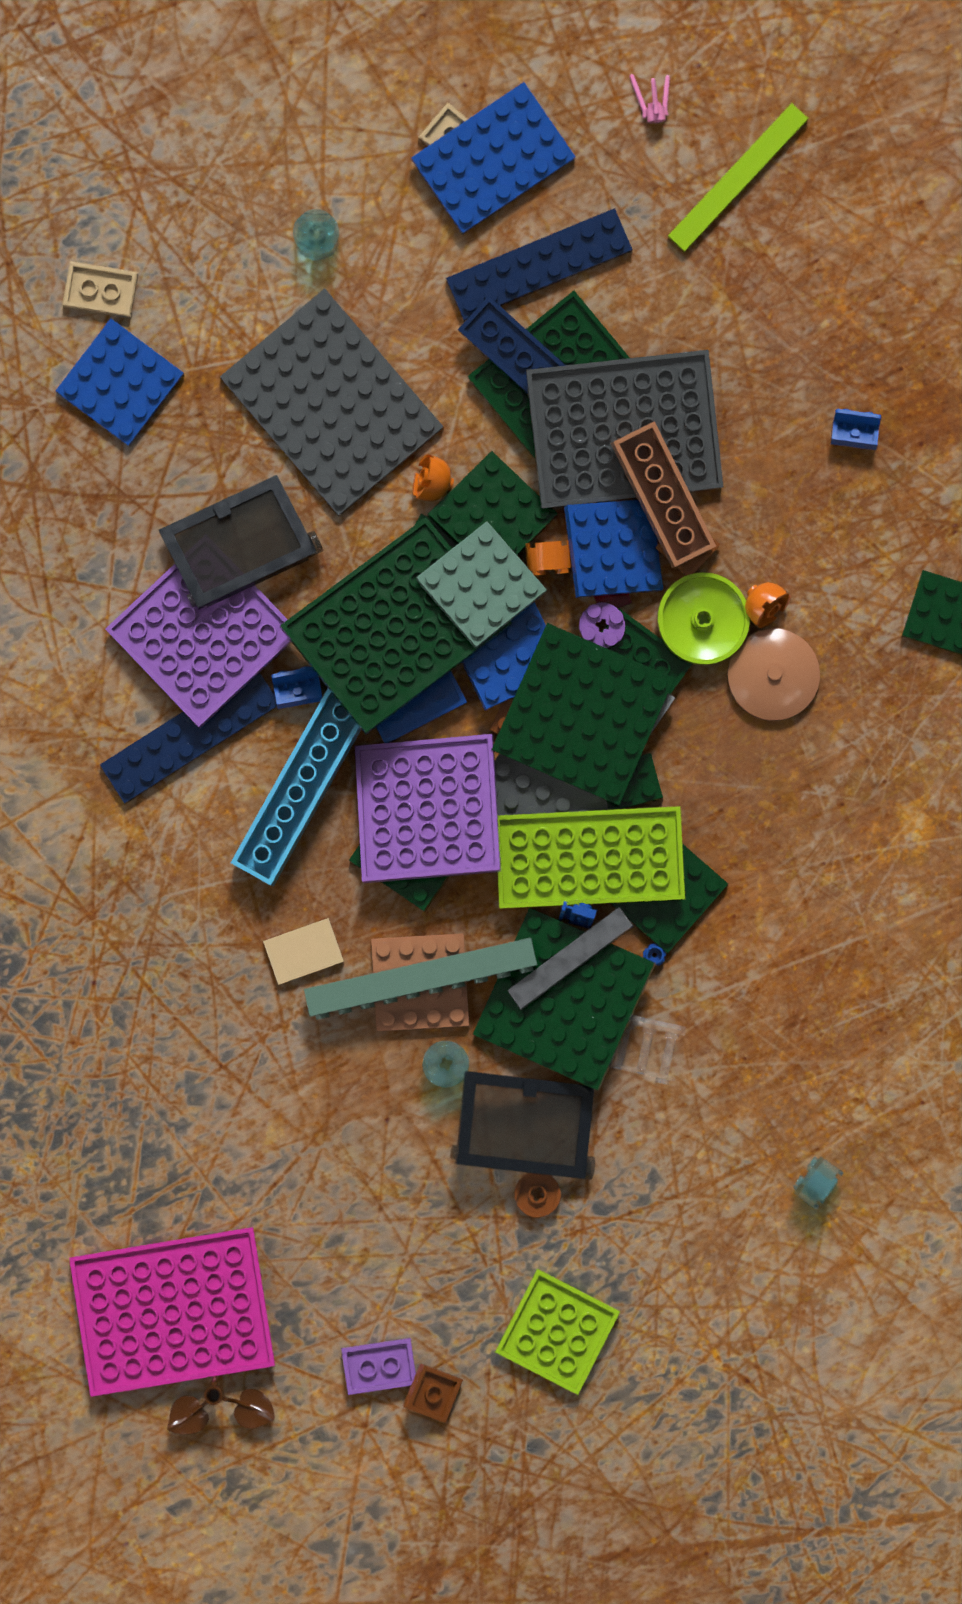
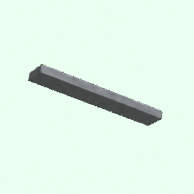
[507,908,634,1010]

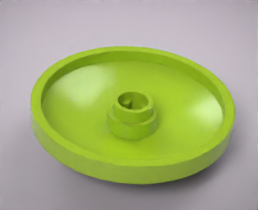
[657,572,750,665]

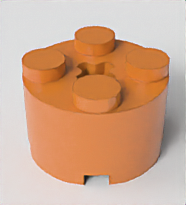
[525,540,572,575]

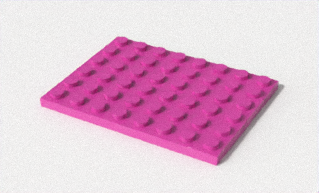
[69,1227,275,1397]

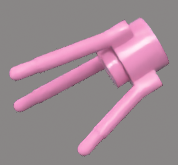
[630,74,670,123]

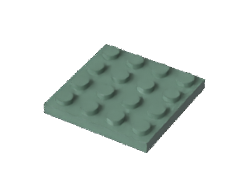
[416,521,547,649]

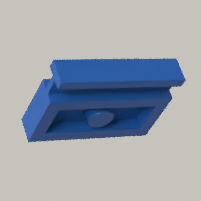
[558,901,597,929]

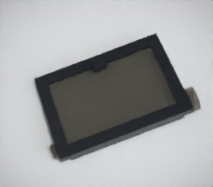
[159,475,323,610]
[450,1071,595,1180]

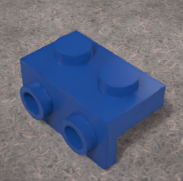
[831,409,881,450]
[271,666,323,709]

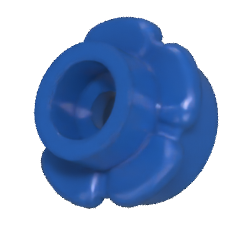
[643,944,666,966]

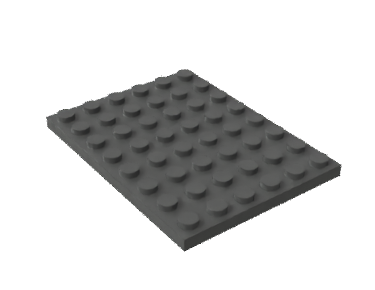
[220,288,444,516]
[525,350,724,508]

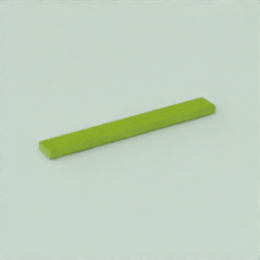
[668,103,808,252]

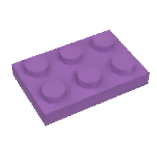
[341,1338,416,1395]

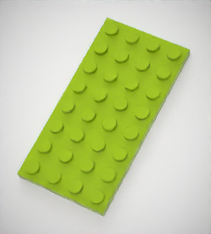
[498,806,685,908]

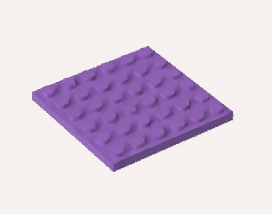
[105,535,292,728]
[355,734,501,883]

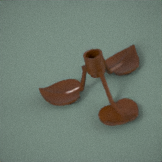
[167,1376,275,1435]

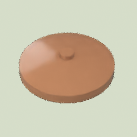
[727,629,820,721]

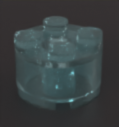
[293,209,340,260]
[422,1041,469,1087]
[793,1156,844,1210]

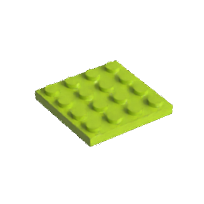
[495,1269,620,1395]

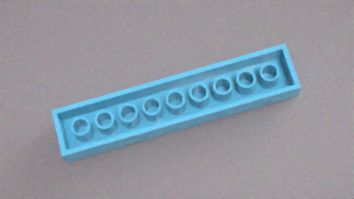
[231,688,361,886]

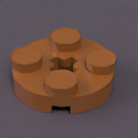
[514,1173,561,1218]

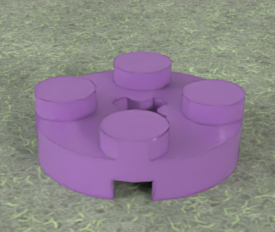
[579,603,625,648]

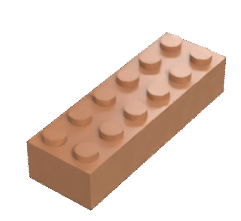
[610,421,716,568]

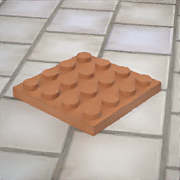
[371,933,469,1031]

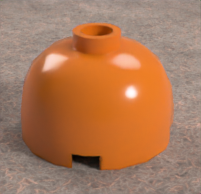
[413,454,454,502]
[745,582,791,628]

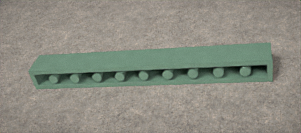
[304,938,537,1020]

